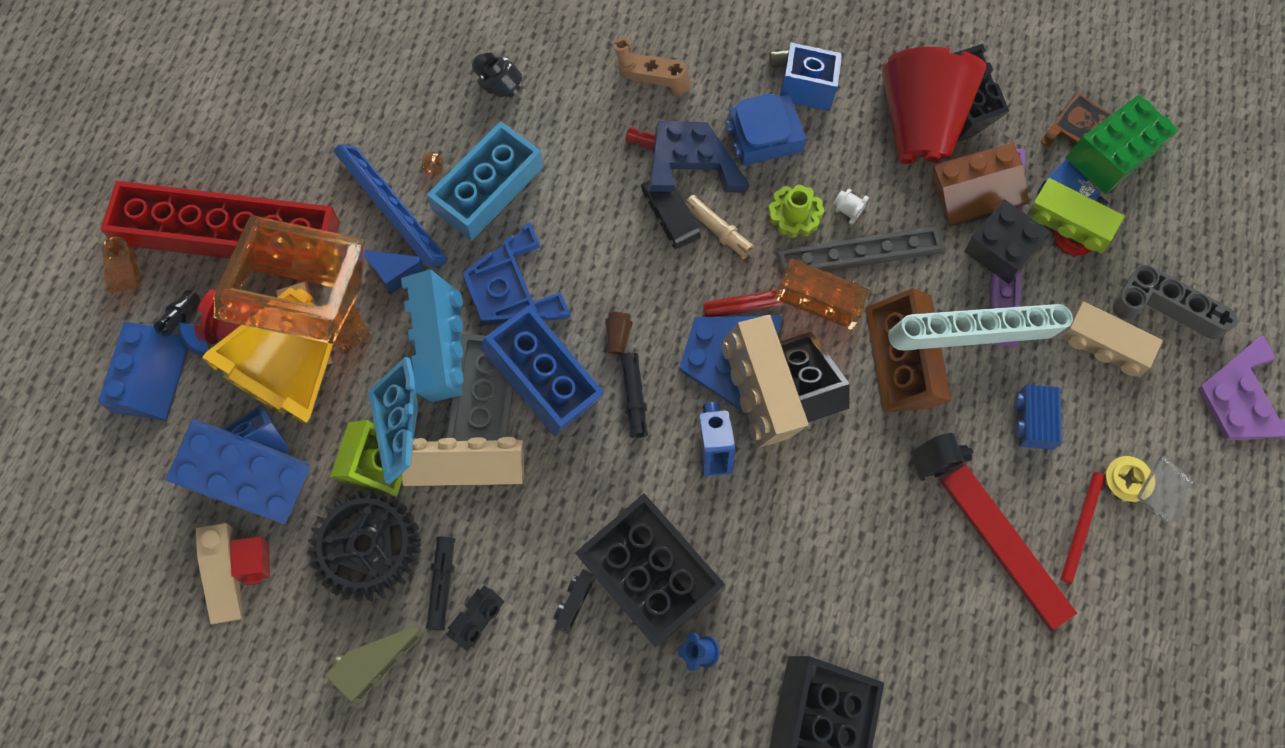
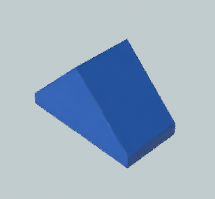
[364,250,424,294]

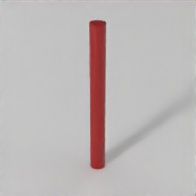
[1060,472,1105,584]

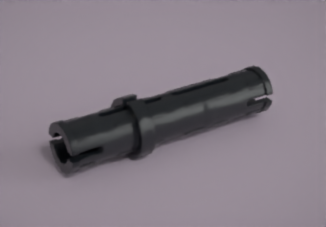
[621,352,648,439]
[425,536,456,631]

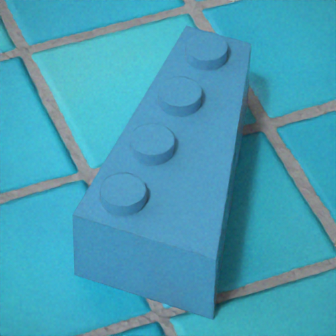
[401,269,464,402]

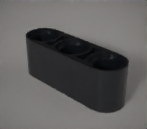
[641,180,701,250]

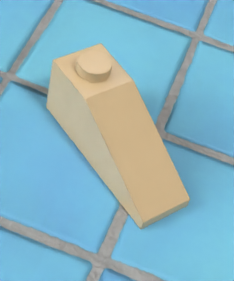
[196,523,242,624]

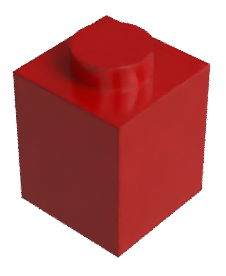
[230,536,270,586]

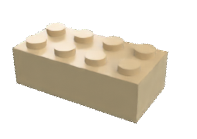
[721,315,809,448]

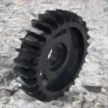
[307,490,421,602]

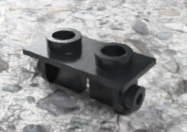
[446,585,505,651]

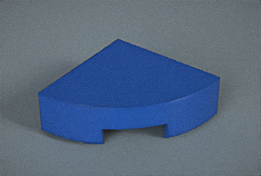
[177,323,207,356]

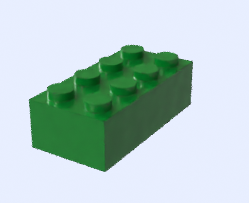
[1065,95,1179,195]

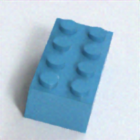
[427,121,543,241]

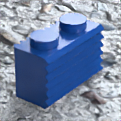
[1014,384,1062,450]

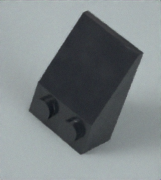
[780,331,850,423]

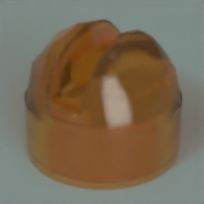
[421,151,444,174]

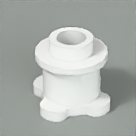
[833,189,869,225]

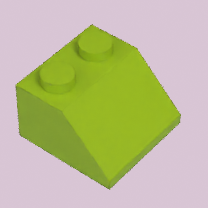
[330,420,402,497]

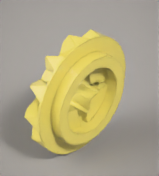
[1104,456,1154,503]

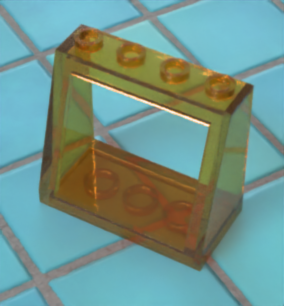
[214,215,365,344]

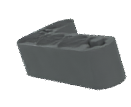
[1113,265,1238,339]

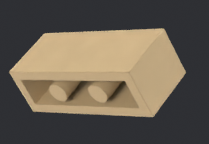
[1062,301,1163,377]

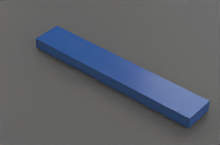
[333,144,448,266]

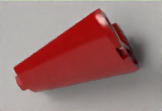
[882,46,987,165]

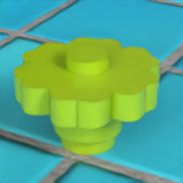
[768,184,824,238]

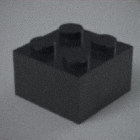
[964,199,1051,284]

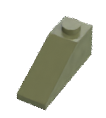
[325,626,424,704]

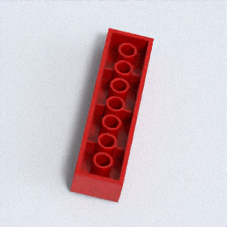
[100,181,340,271]

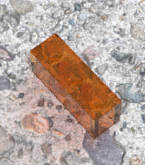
[774,258,869,329]

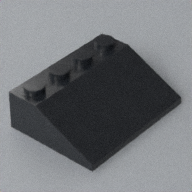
[575,493,725,648]
[769,656,884,748]

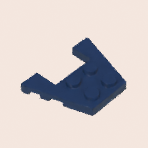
[648,121,750,193]

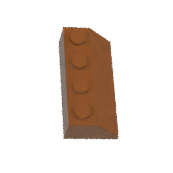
[866,288,951,412]

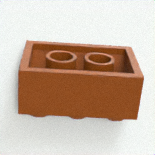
[932,142,1029,227]

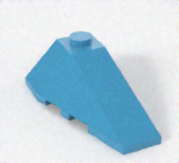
[368,357,418,484]

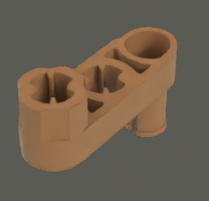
[613,38,691,96]

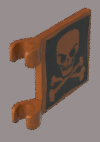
[1041,93,1112,147]

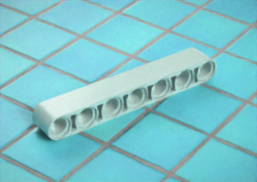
[888,304,1073,350]

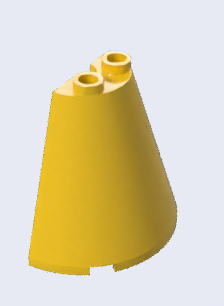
[202,287,340,423]

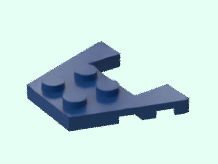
[462,223,571,325]
[679,315,783,415]

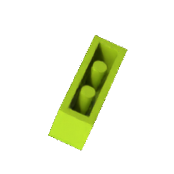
[1027,178,1125,254]

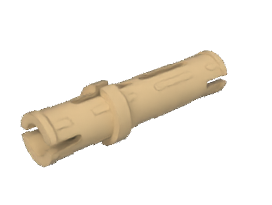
[685,195,754,259]

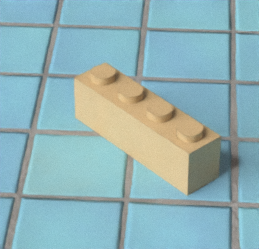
[402,437,524,486]

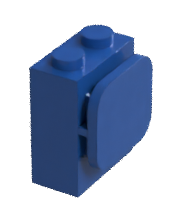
[725,94,806,166]

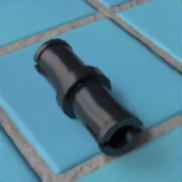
[154,290,200,337]

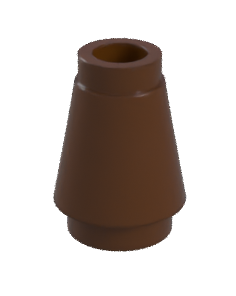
[605,312,633,355]

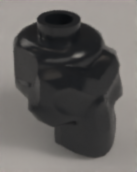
[472,53,522,97]

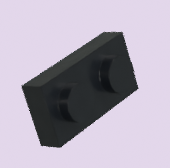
[554,569,595,635]

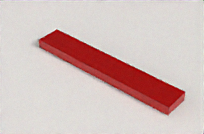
[941,465,1078,632]

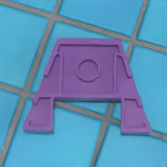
[1198,336,1285,440]

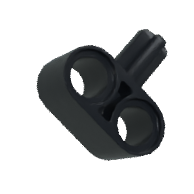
[910,433,974,481]

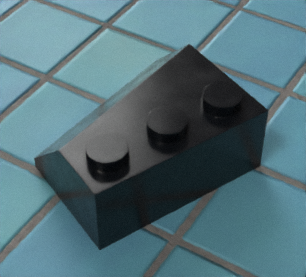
[954,44,1009,143]

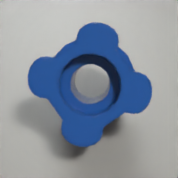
[678,632,720,671]

